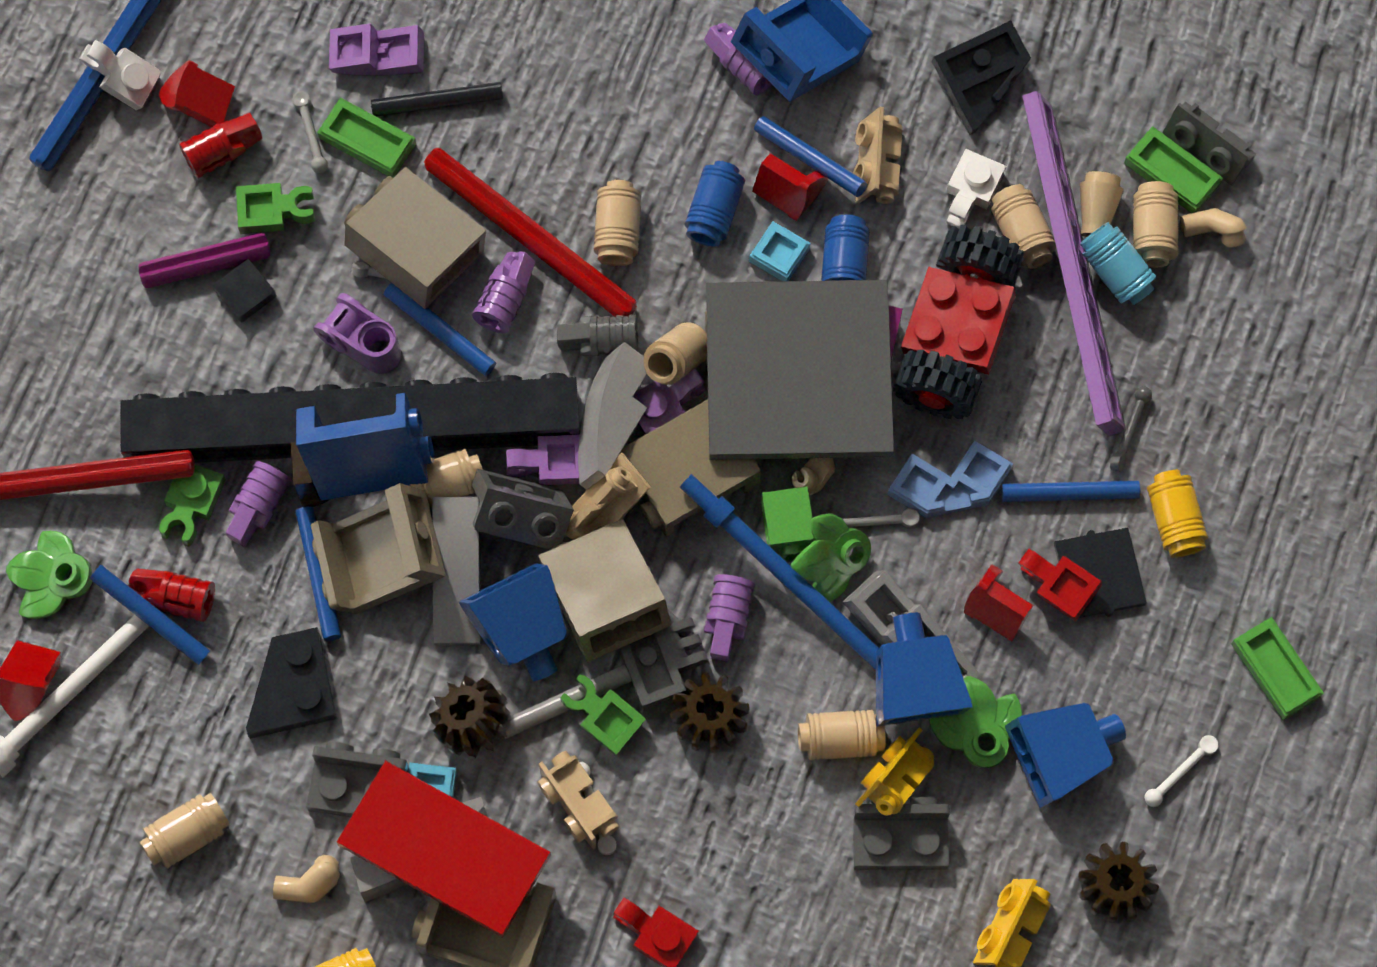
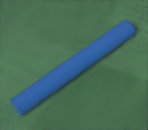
[754,116,867,197]
[383,283,496,377]
[1001,481,1140,502]
[296,507,341,642]
[89,565,210,665]

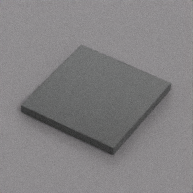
[706,280,894,460]

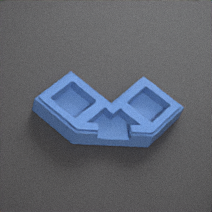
[887,441,1013,518]

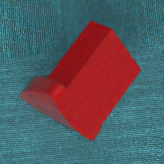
[159,60,235,127]
[752,153,829,221]
[964,564,1033,642]
[0,640,61,721]

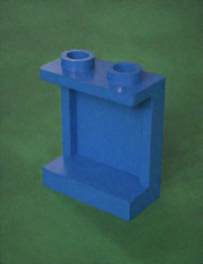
[731,0,873,102]
[296,393,435,501]

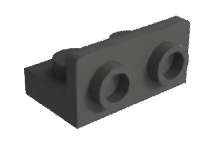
[472,469,574,550]
[306,742,409,817]
[853,797,950,870]

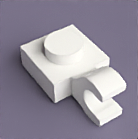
[79,40,162,110]
[946,149,1006,228]

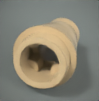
[1080,171,1124,238]

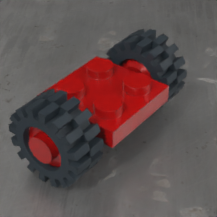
[893,225,1024,419]

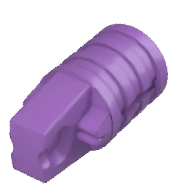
[704,22,772,95]
[472,251,535,333]
[226,461,292,547]
[704,574,755,662]

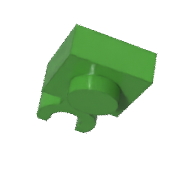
[236,183,315,234]
[159,465,226,547]
[560,674,646,755]

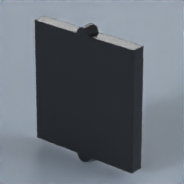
[1054,528,1147,618]

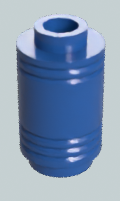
[684,161,745,247]
[821,214,870,281]

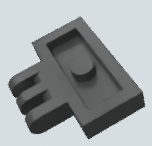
[619,617,708,710]

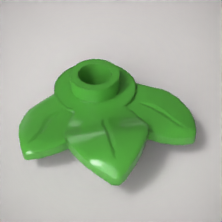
[791,514,871,602]
[6,531,92,619]
[929,676,1022,768]

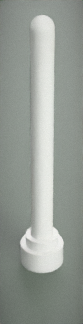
[0,615,149,778]

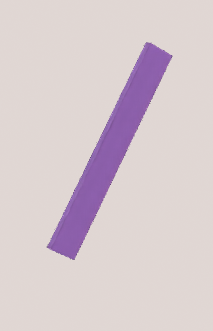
[1023,91,1125,436]

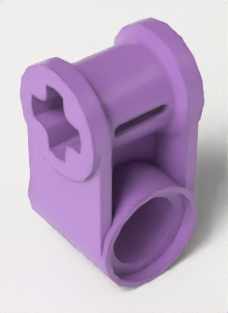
[313,293,401,373]

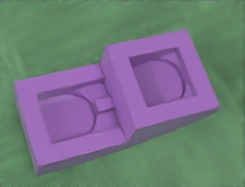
[329,23,424,75]

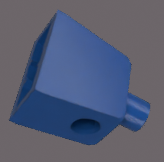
[459,563,567,681]
[876,612,972,727]
[1005,703,1126,808]

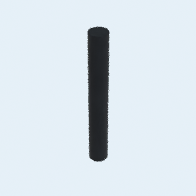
[371,82,503,117]

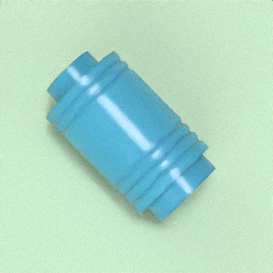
[1080,222,1156,305]

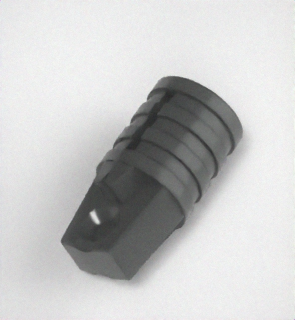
[557,314,638,356]

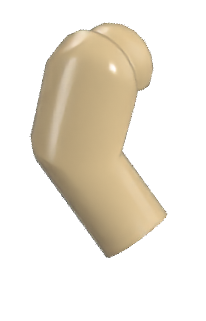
[1180,208,1246,247]

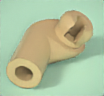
[792,458,835,495]
[273,855,340,903]

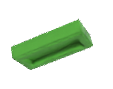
[317,97,416,178]
[1124,126,1223,213]
[1231,617,1324,720]

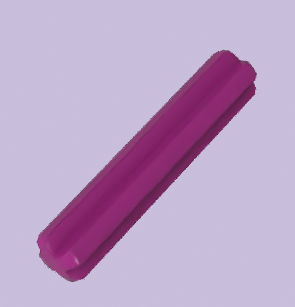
[138,233,270,288]

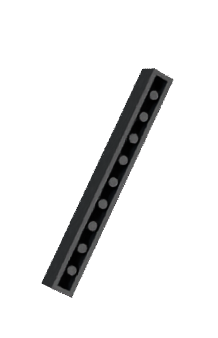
[120,373,580,463]

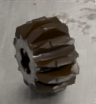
[670,672,750,754]
[429,676,512,758]
[1077,842,1159,923]

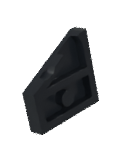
[931,20,1031,135]
[246,627,337,739]

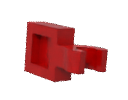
[1018,549,1102,622]
[613,897,699,967]

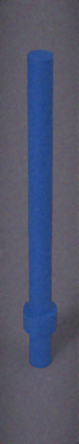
[679,474,879,670]

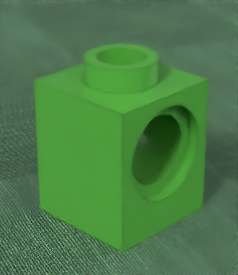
[761,487,815,562]

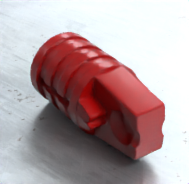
[179,113,263,179]
[129,568,215,622]

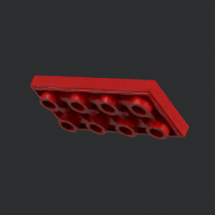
[337,760,551,938]

